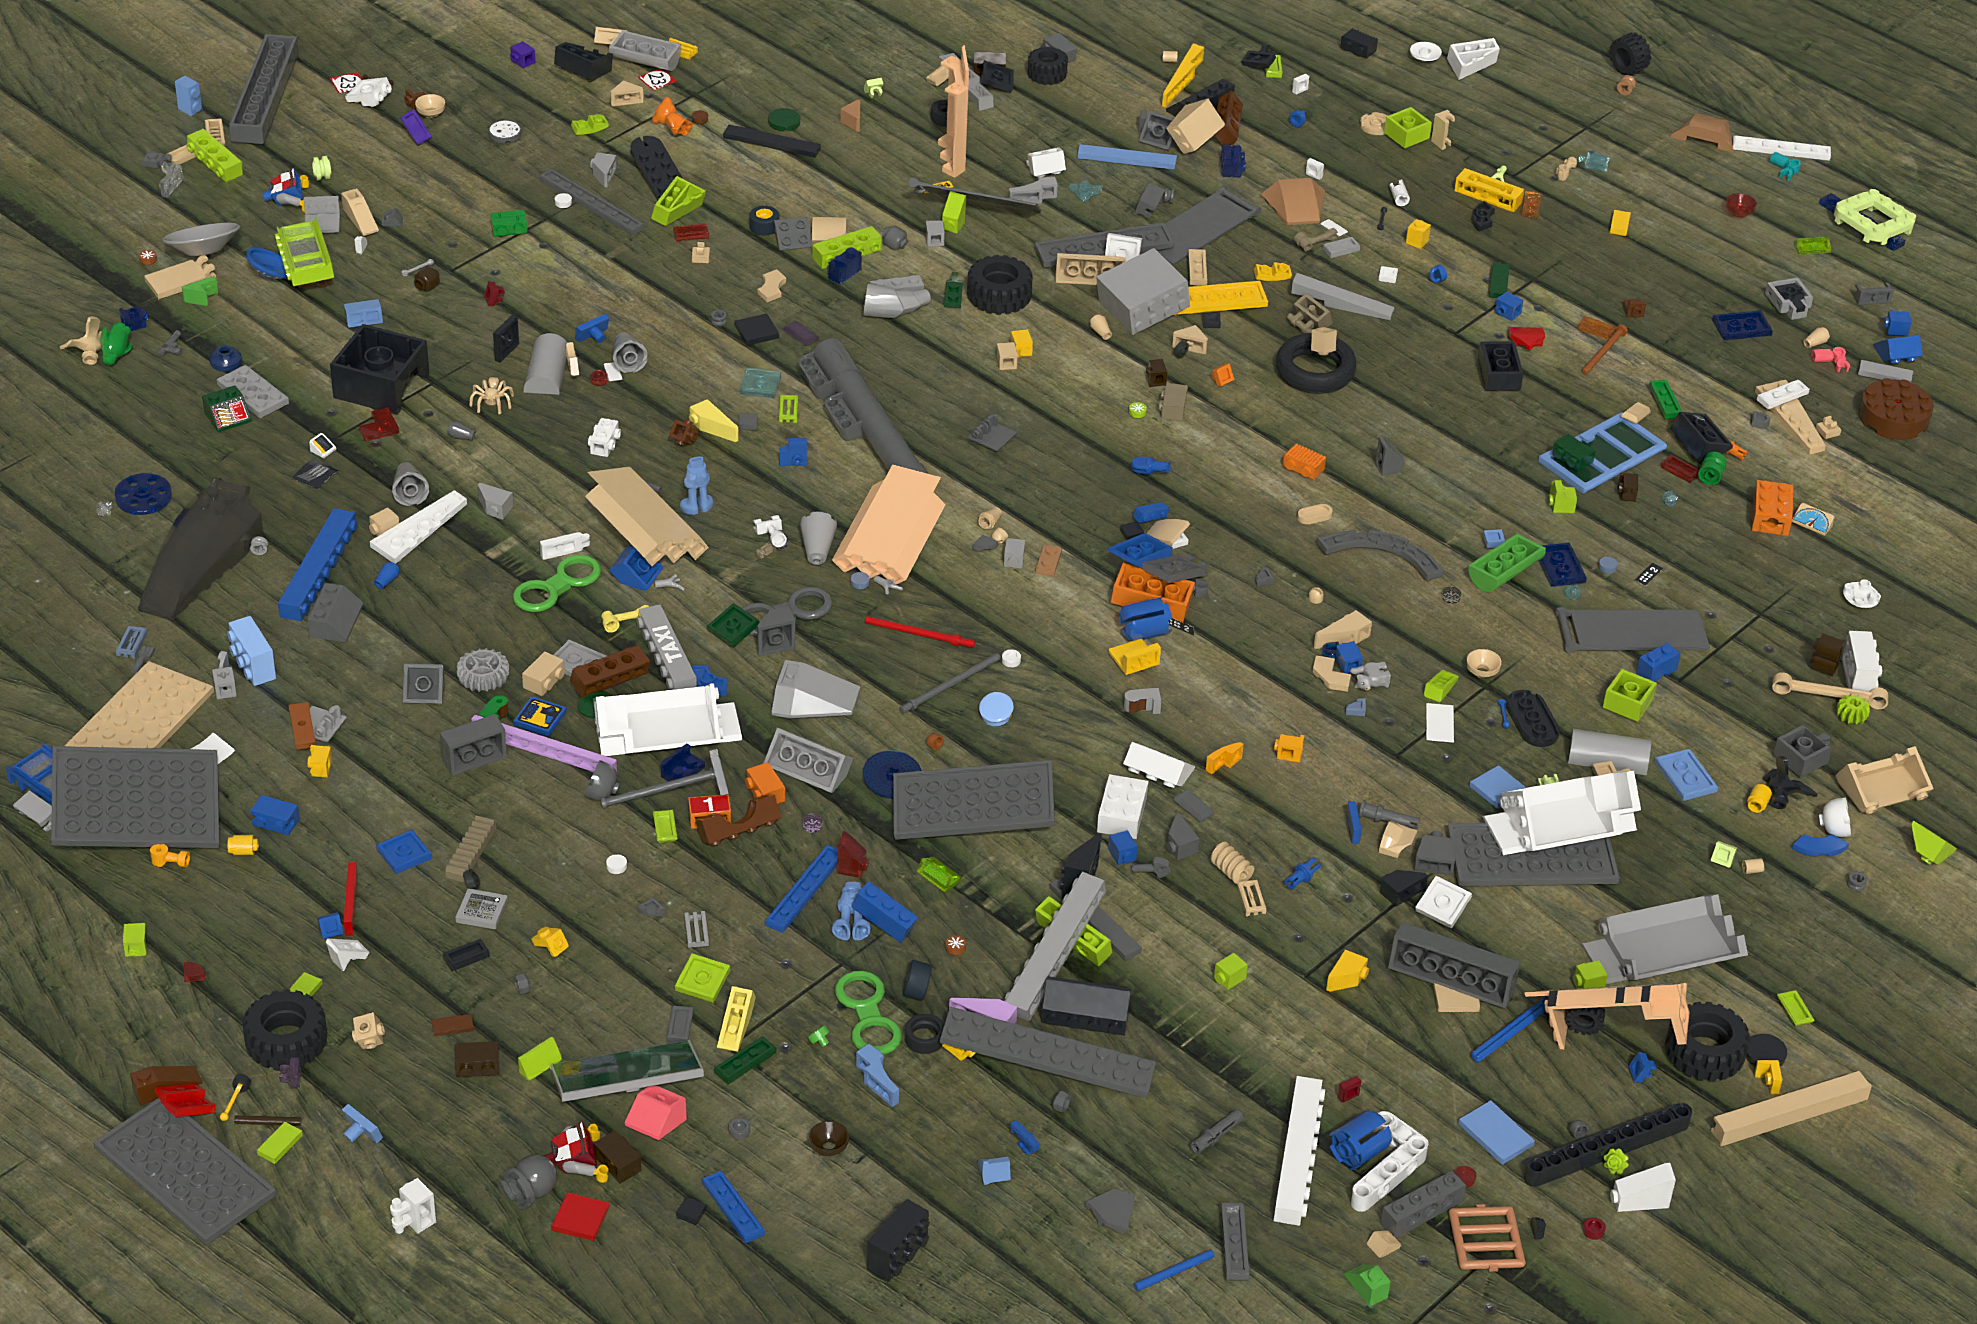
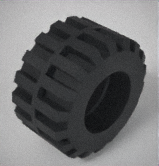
[1609,32,1652,76]
[1027,47,1068,85]

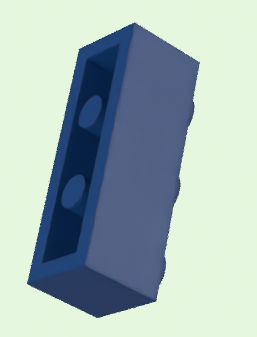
[1133,502,1169,523]

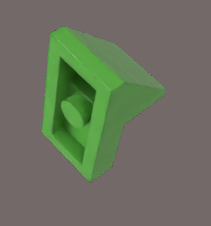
[182,276,218,306]

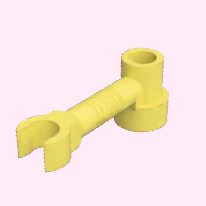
[601,605,649,632]

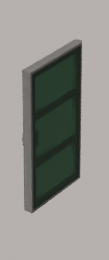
[550,1040,704,1102]

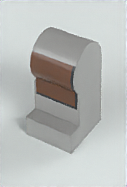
[1124,688,1161,714]

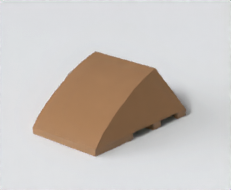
[1670,113,1733,152]
[1261,178,1325,225]

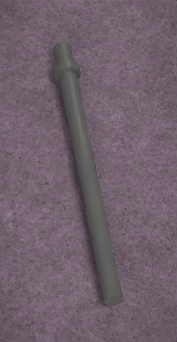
[899,653,1001,714]

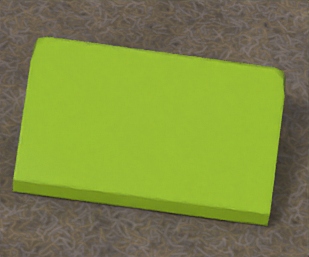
[518,1037,562,1080]

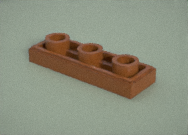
[289,702,316,750]

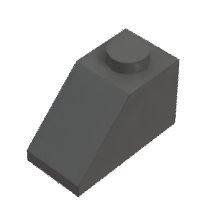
[1375,436,1405,476]
[1166,813,1200,860]

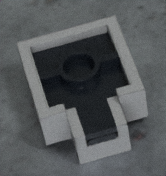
[1765,277,1813,320]

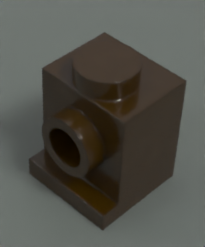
[1146,359,1167,387]
[1618,473,1638,502]

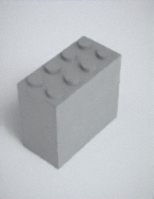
[1096,248,1190,335]

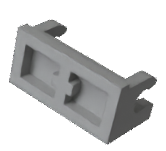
[13,791,52,832]

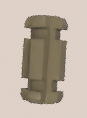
[756,540,776,559]

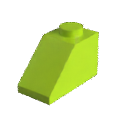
[942,191,966,233]

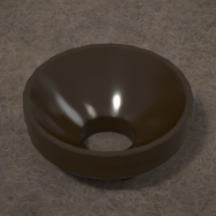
[809,1121,849,1156]

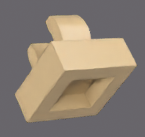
[692,242,710,263]
[1816,416,1841,439]

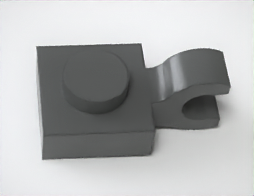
[141,152,173,168]

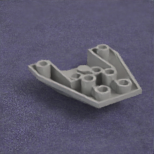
[772,660,860,718]

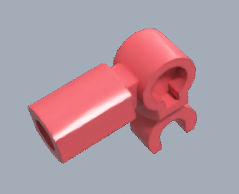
[1811,347,1850,372]

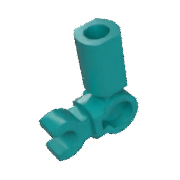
[1770,152,1801,181]

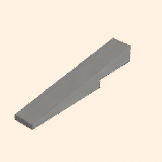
[939,53,994,111]
[1291,273,1395,320]

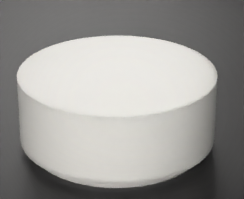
[555,193,572,208]
[1002,650,1021,667]
[606,855,627,874]

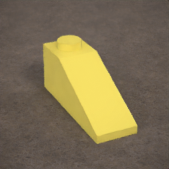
[689,399,738,442]
[717,986,756,1052]

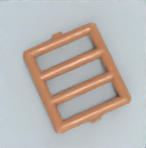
[1449,1204,1526,1272]

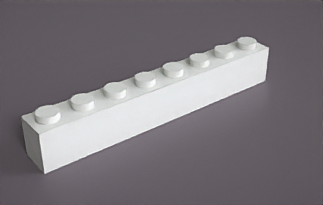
[1274,1076,1325,1226]

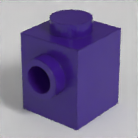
[510,41,536,68]

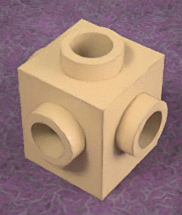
[352,1012,385,1049]

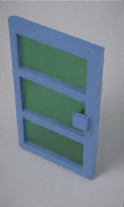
[1538,412,1667,494]

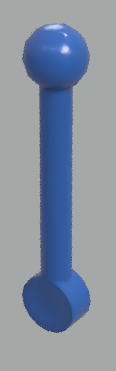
[1498,699,1510,728]

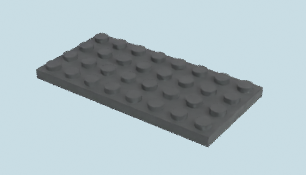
[894,760,1055,840]
[1447,823,1620,886]
[93,1098,277,1245]

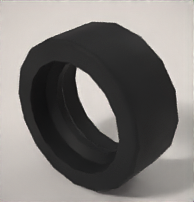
[905,1014,944,1054]

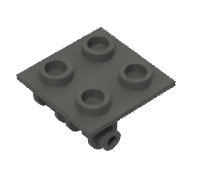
[774,217,812,251]
[967,413,1017,451]

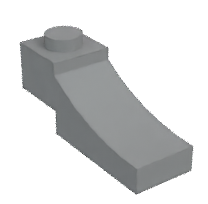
[1008,176,1058,203]

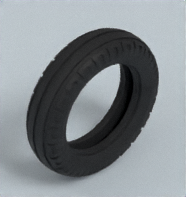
[1276,333,1356,394]

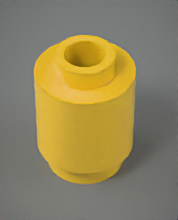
[1747,784,1772,813]
[228,835,259,856]

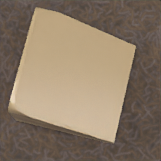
[1367,1231,1402,1258]

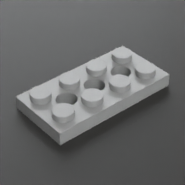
[216,365,289,418]

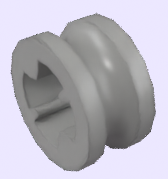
[250,537,268,555]

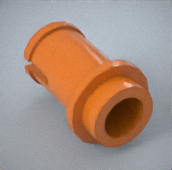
[1726,441,1748,460]

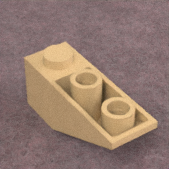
[341,188,379,236]
[1314,610,1372,649]

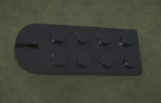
[630,136,683,201]

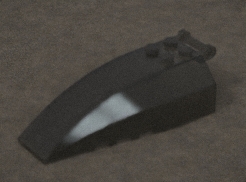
[138,476,263,621]

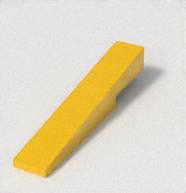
[1162,43,1204,108]

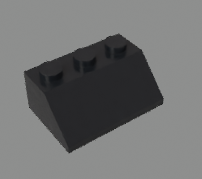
[1670,412,1733,462]

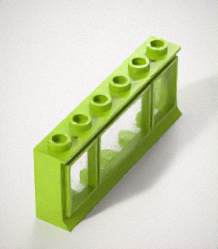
[275,217,334,286]

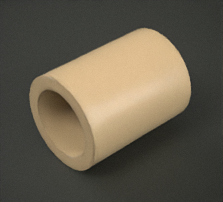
[1163,51,1177,62]
[1742,858,1764,874]

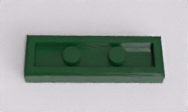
[1489,262,1510,298]
[714,1036,777,1085]

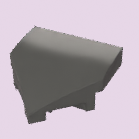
[1085,1189,1135,1234]

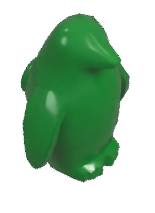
[100,322,133,366]

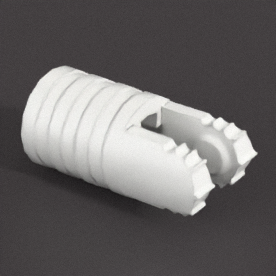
[1389,179,1410,206]

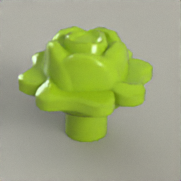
[1603,1148,1629,1174]

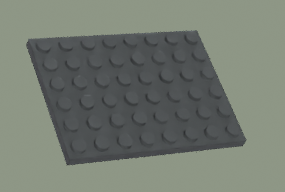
[51,746,219,848]

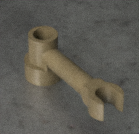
[1294,228,1338,251]

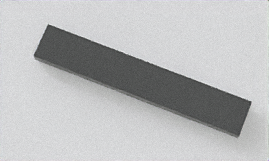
[1049,876,1142,961]

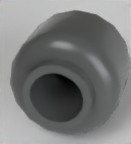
[882,226,908,251]

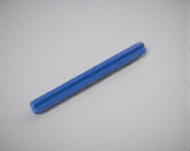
[1471,996,1549,1063]

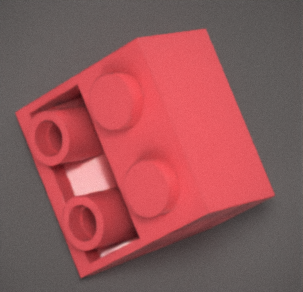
[625,1085,687,1140]

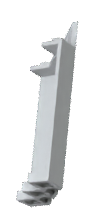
[1580,894,1748,984]

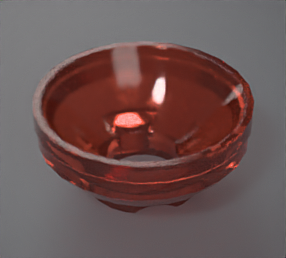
[1726,193,1757,218]

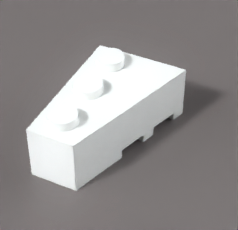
[1447,38,1500,80]

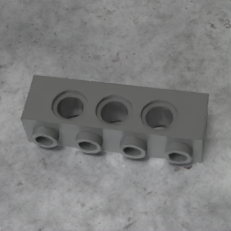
[1381,1171,1466,1238]

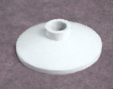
[1410,42,1442,61]

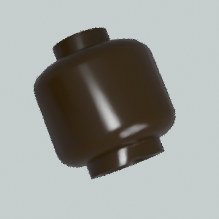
[414,266,440,292]

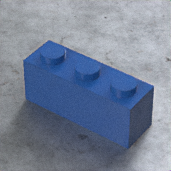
[852,881,918,943]

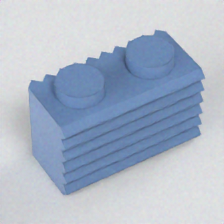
[175,76,203,116]

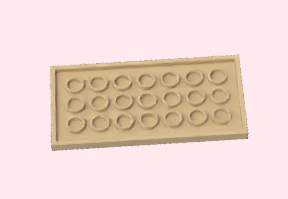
[65,661,214,748]

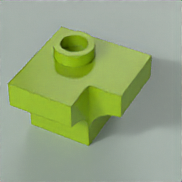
[1548,480,1577,513]

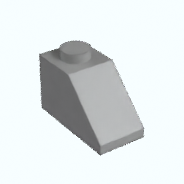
[590,152,617,187]
[478,483,513,519]

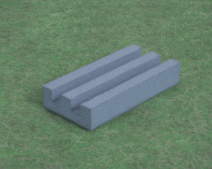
[116,626,148,659]

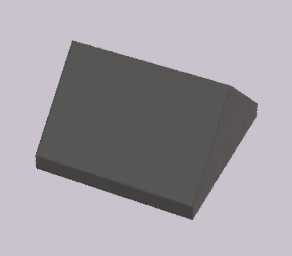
[403,664,445,704]

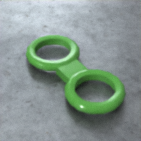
[513,555,601,612]
[835,971,902,1055]

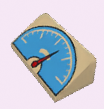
[1792,503,1835,536]

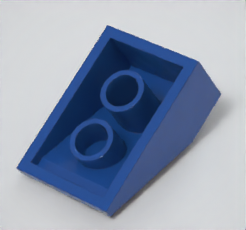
[1108,533,1173,567]

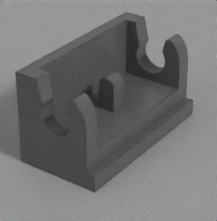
[1135,183,1166,217]
[1852,282,1894,305]

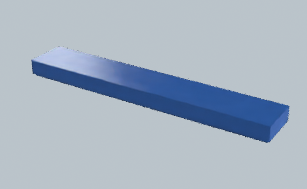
[765,845,845,933]

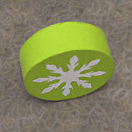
[1129,402,1147,418]

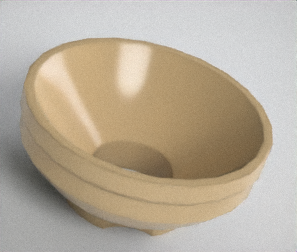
[415,94,445,118]
[1466,649,1502,678]

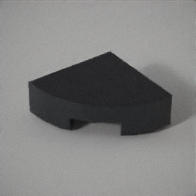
[1530,1217,1546,1240]

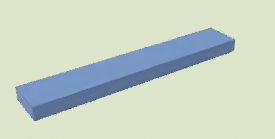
[1078,144,1177,170]

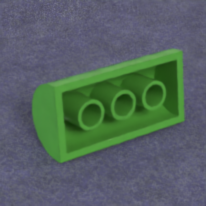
[1469,534,1546,592]

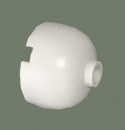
[1819,798,1851,837]

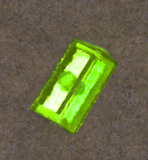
[1794,237,1832,255]
[917,857,963,892]

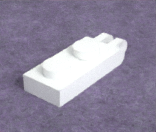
[540,532,590,560]

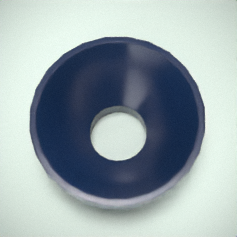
[210,345,242,372]

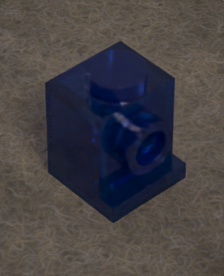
[119,306,148,331]

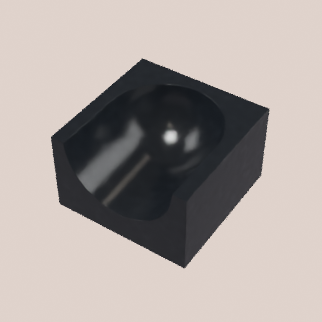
[330,324,430,415]

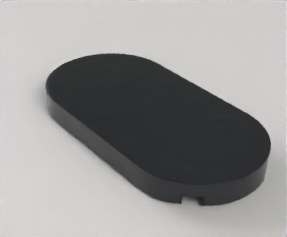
[1506,690,1560,747]

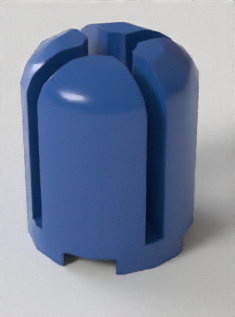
[1119,597,1172,641]
[1329,1111,1392,1170]

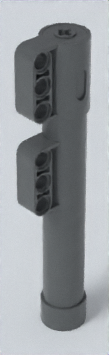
[798,338,929,474]

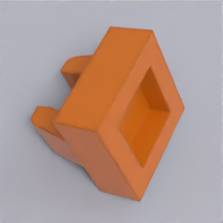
[1211,363,1234,386]

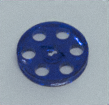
[115,473,172,515]

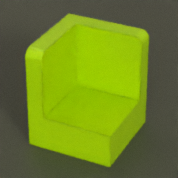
[123,923,147,957]

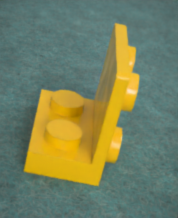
[1109,639,1161,675]

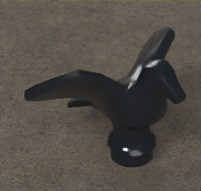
[1763,756,1818,809]

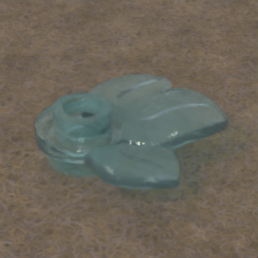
[1069,180,1102,201]

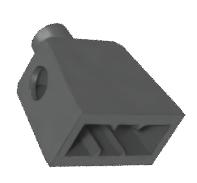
[1414,831,1455,876]

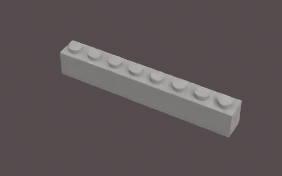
[1004,872,1106,1021]

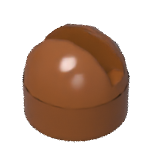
[926,733,944,750]

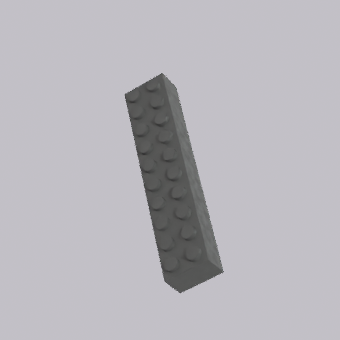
[229,34,299,144]

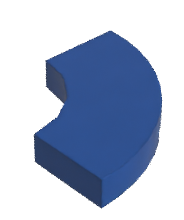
[691,665,727,696]
[1792,834,1849,857]

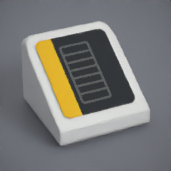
[309,433,336,458]

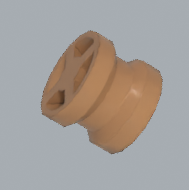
[1617,75,1636,95]

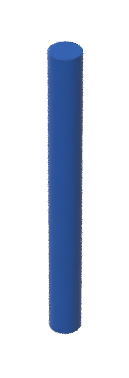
[1134,1249,1214,1292]

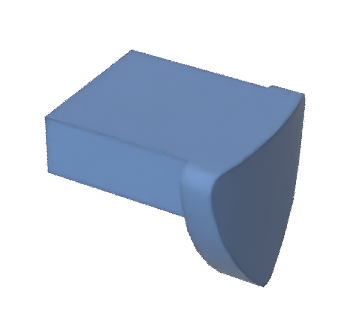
[977,1157,1011,1185]

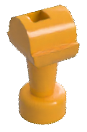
[150,844,190,868]

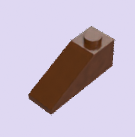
[130,1066,203,1106]

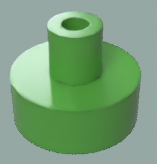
[808,1025,830,1047]

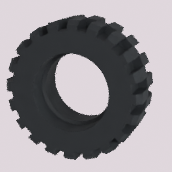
[967,255,1033,315]
[242,989,327,1071]
[1665,1002,1750,1082]

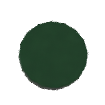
[768,108,801,131]

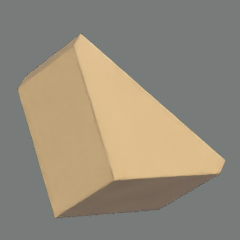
[611,80,643,106]
[1172,325,1208,355]

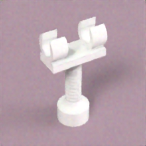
[753,515,786,547]

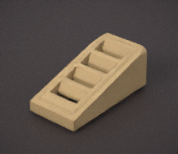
[205,119,225,146]

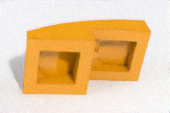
[1206,742,1244,774]

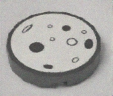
[489,120,521,144]

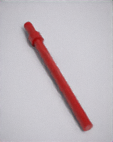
[865,616,975,648]

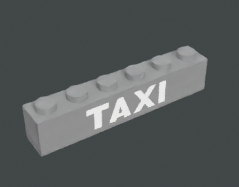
[636,604,697,690]

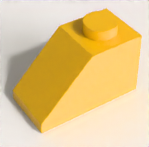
[1326,950,1369,992]

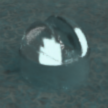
[1661,491,1678,507]
[1564,584,1581,600]

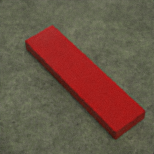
[344,862,358,936]

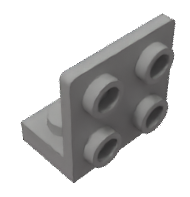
[304,196,340,233]

